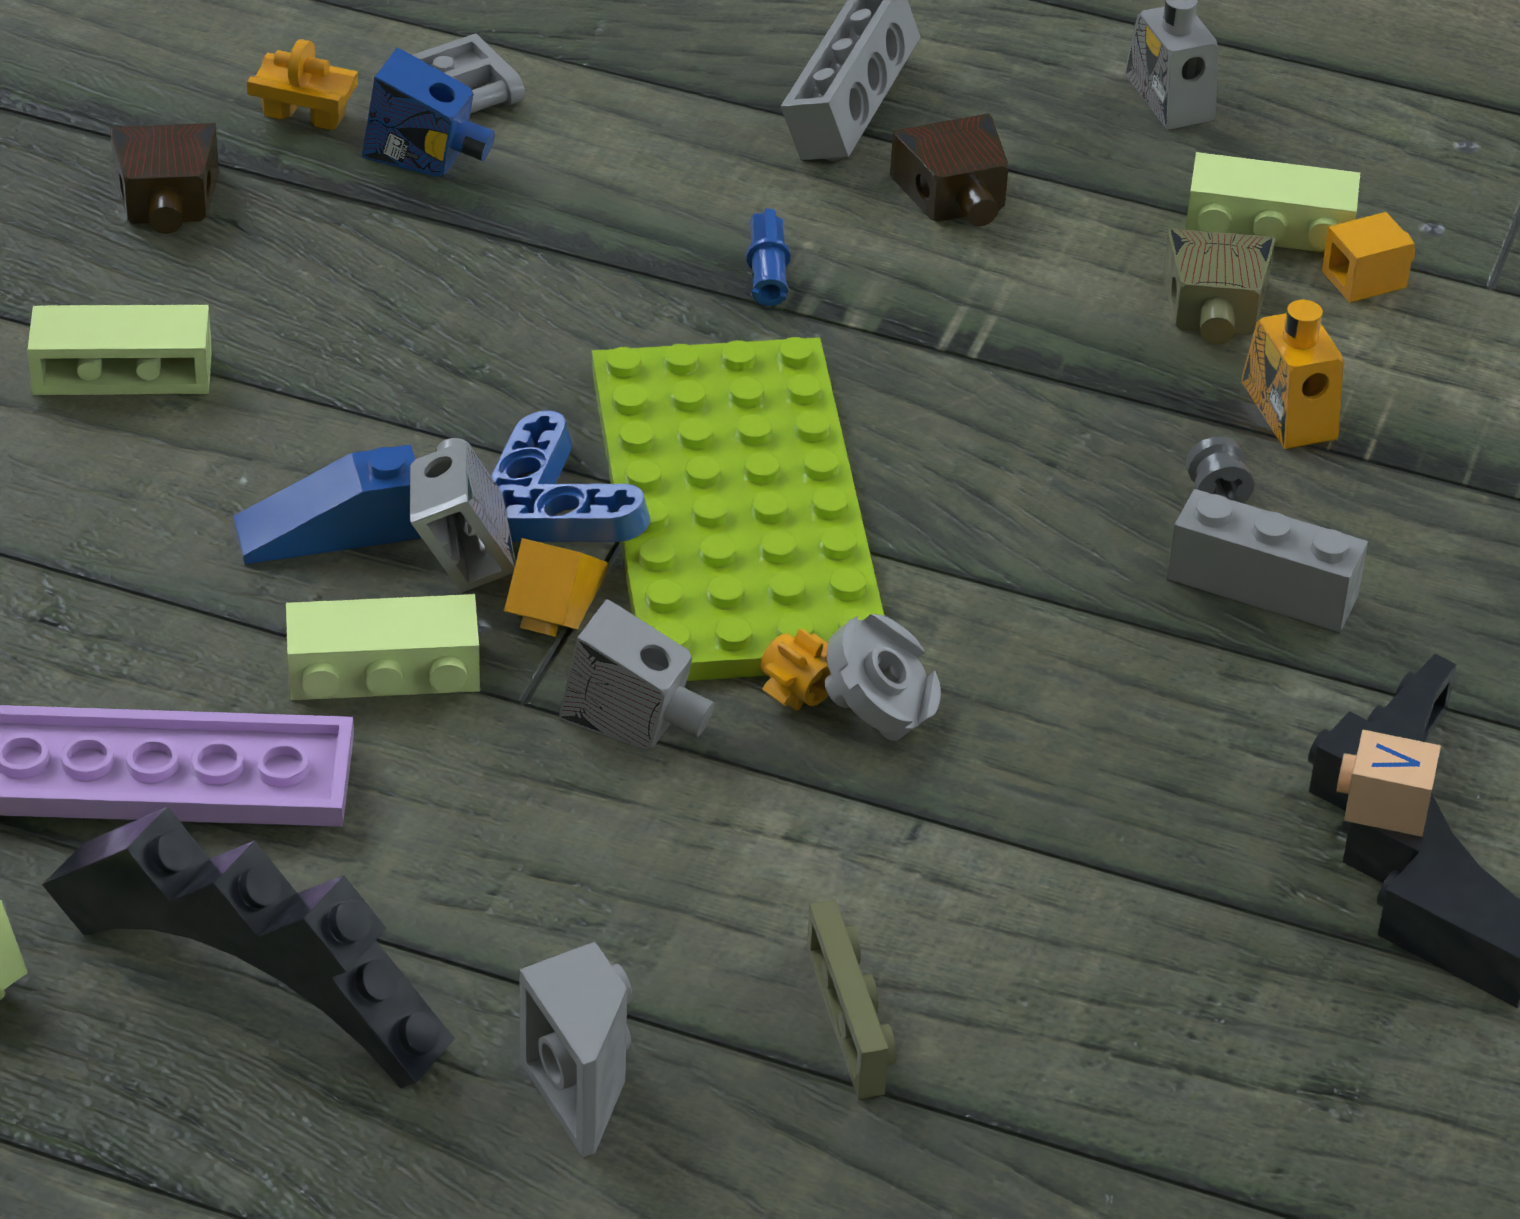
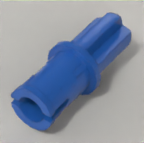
[746,208,791,306]

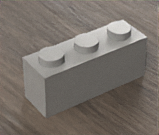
[1167,489,1368,633]

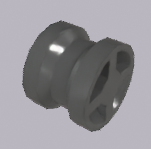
[1186,436,1255,503]

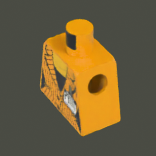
[1241,299,1344,449]

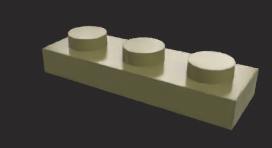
[807,899,897,1099]

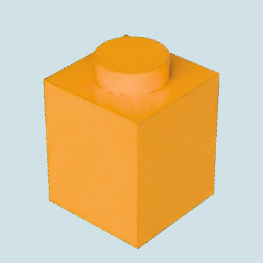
[1321,212,1415,303]

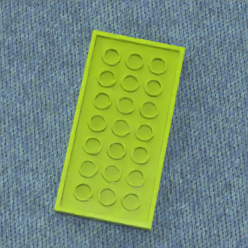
[592,337,884,681]

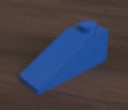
[234,444,421,564]

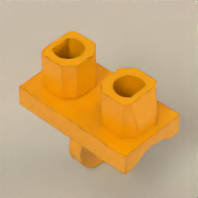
[247,39,358,130]

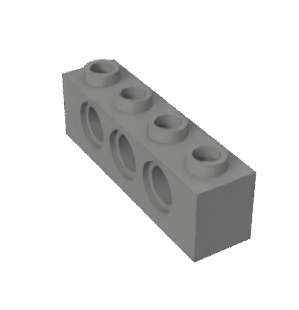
[780,0,920,161]

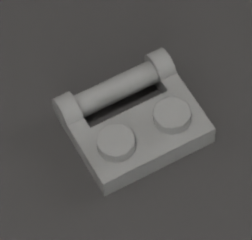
[413,33,525,113]

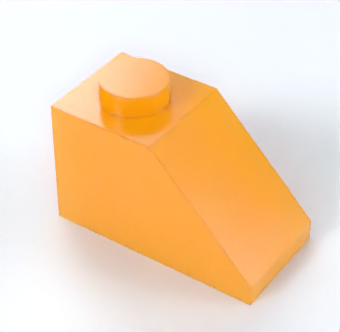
[504,538,609,637]

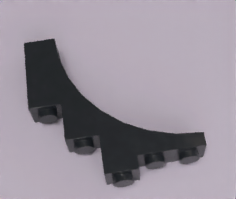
[1308,654,1520,1008]
[42,807,455,1088]

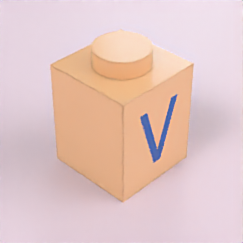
[1336,730,1441,837]

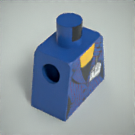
[361,48,495,177]

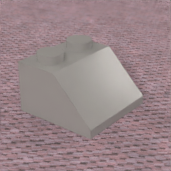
[520,941,633,1158]

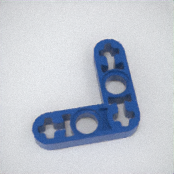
[491,410,651,542]

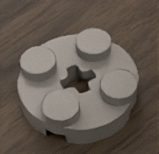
[825,614,941,741]

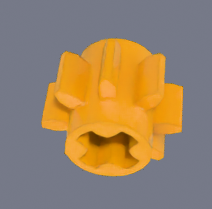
[760,629,831,711]

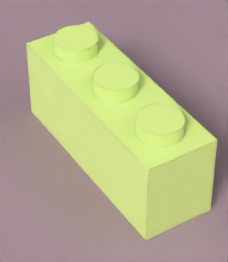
[1185,152,1360,253]
[27,305,212,395]
[286,594,480,700]

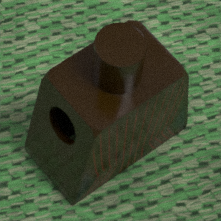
[890,113,1008,227]
[110,123,219,234]

